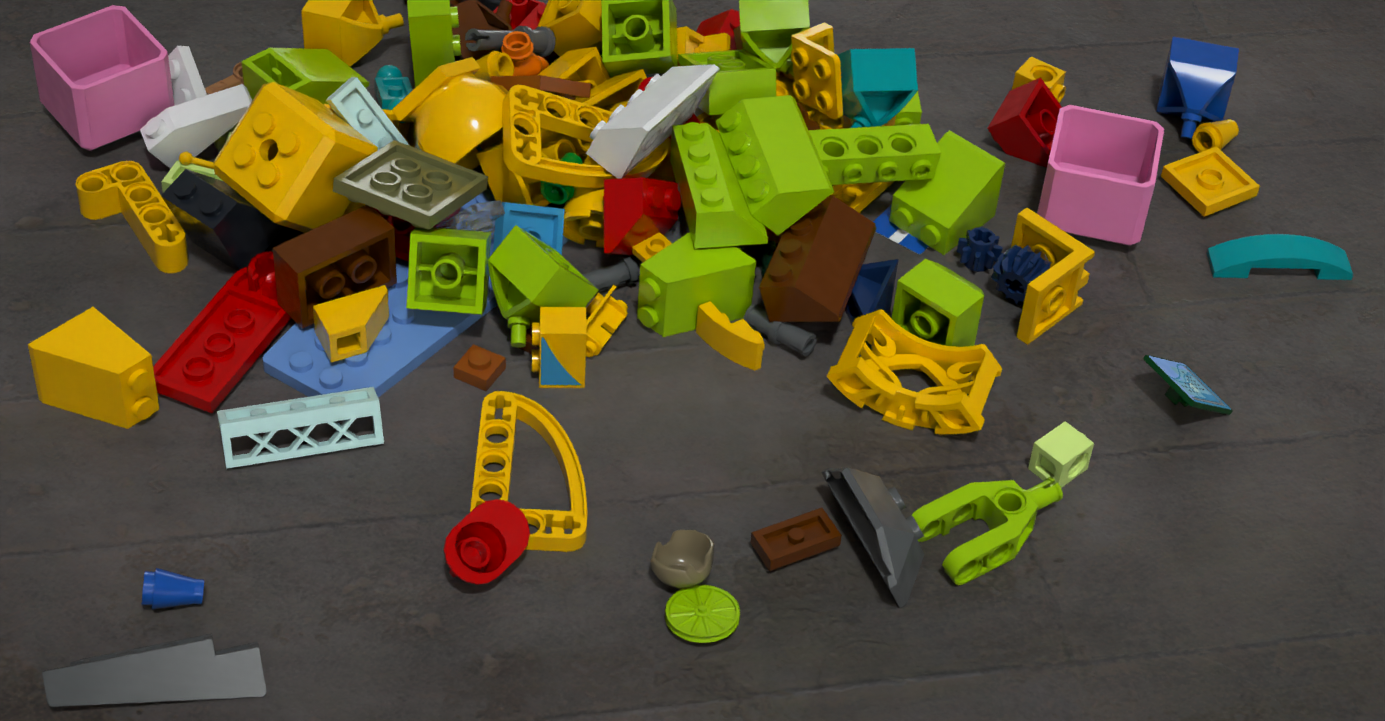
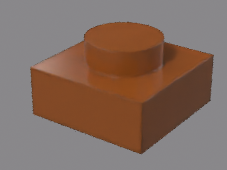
[453,344,506,391]

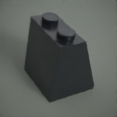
[161,169,286,271]

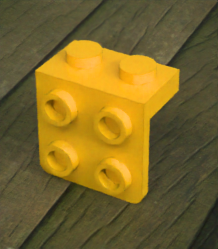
[791,22,843,120]

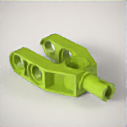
[912,477,1063,585]

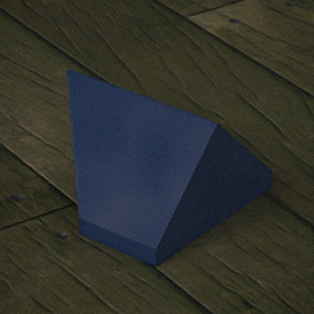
[845,259,899,343]

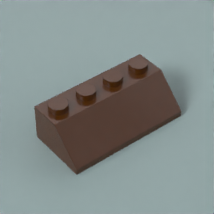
[759,195,876,322]

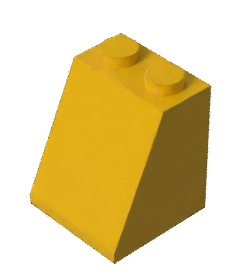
[28,307,160,429]

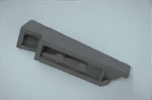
[42,633,267,707]

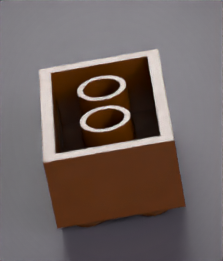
[272,205,397,329]

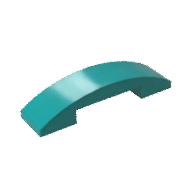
[1206,234,1353,280]

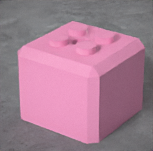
[30,5,174,151]
[1037,105,1164,246]

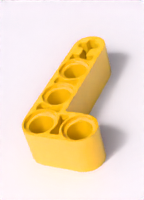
[75,161,189,273]

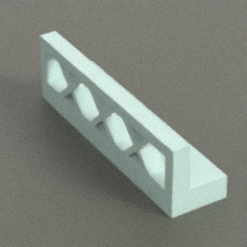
[217,387,384,469]

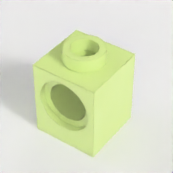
[1028,421,1094,488]

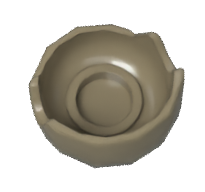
[651,529,714,588]

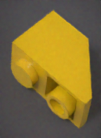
[313,285,389,363]

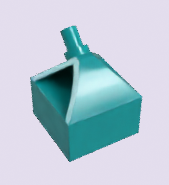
[838,48,918,128]

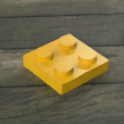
[1161,146,1260,217]

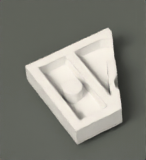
[168,46,207,105]

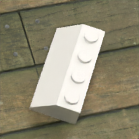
[586,64,720,179]

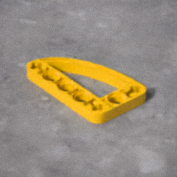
[502,84,669,188]
[470,391,587,552]

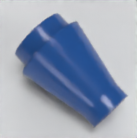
[141,568,204,610]

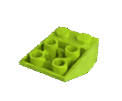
[242,47,369,104]

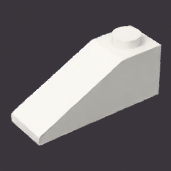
[140,84,252,169]

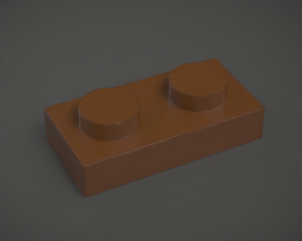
[750,507,842,571]

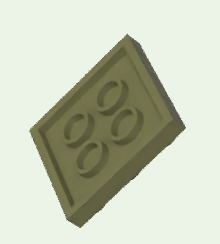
[333,140,488,230]

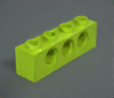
[808,124,941,185]

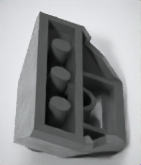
[821,467,925,608]

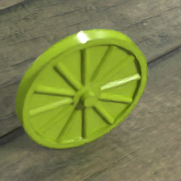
[665,585,740,643]

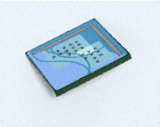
[1143,355,1233,415]

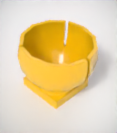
[392,57,523,170]

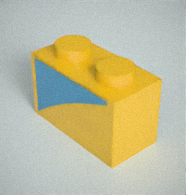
[532,307,587,388]

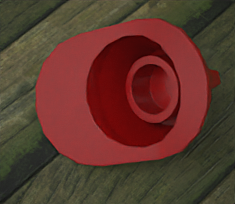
[443,499,530,585]

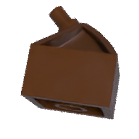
[451,0,513,61]

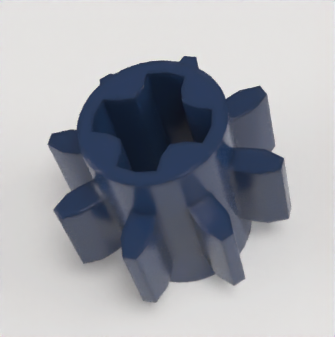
[957,227,1003,272]

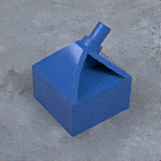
[1156,37,1239,140]

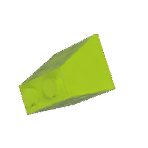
[889,130,1005,255]
[637,232,756,337]

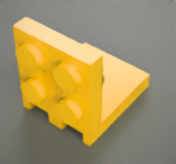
[1011,208,1095,345]

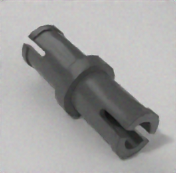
[743,304,817,357]

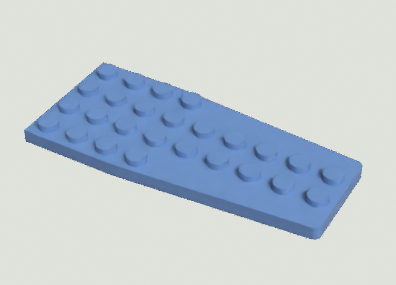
[263,189,569,397]

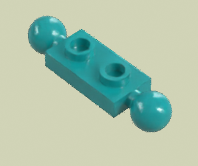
[374,65,413,123]

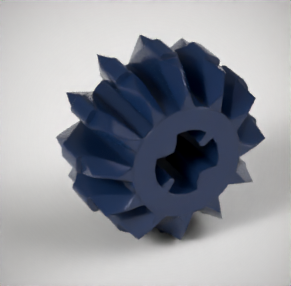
[991,244,1051,306]

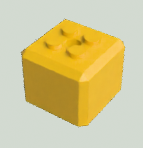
[214,82,378,233]

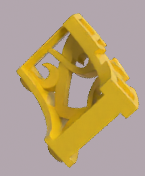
[827,309,1003,434]

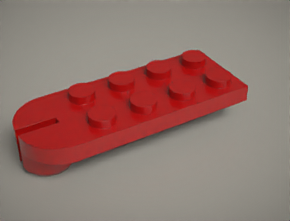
[153,251,291,413]

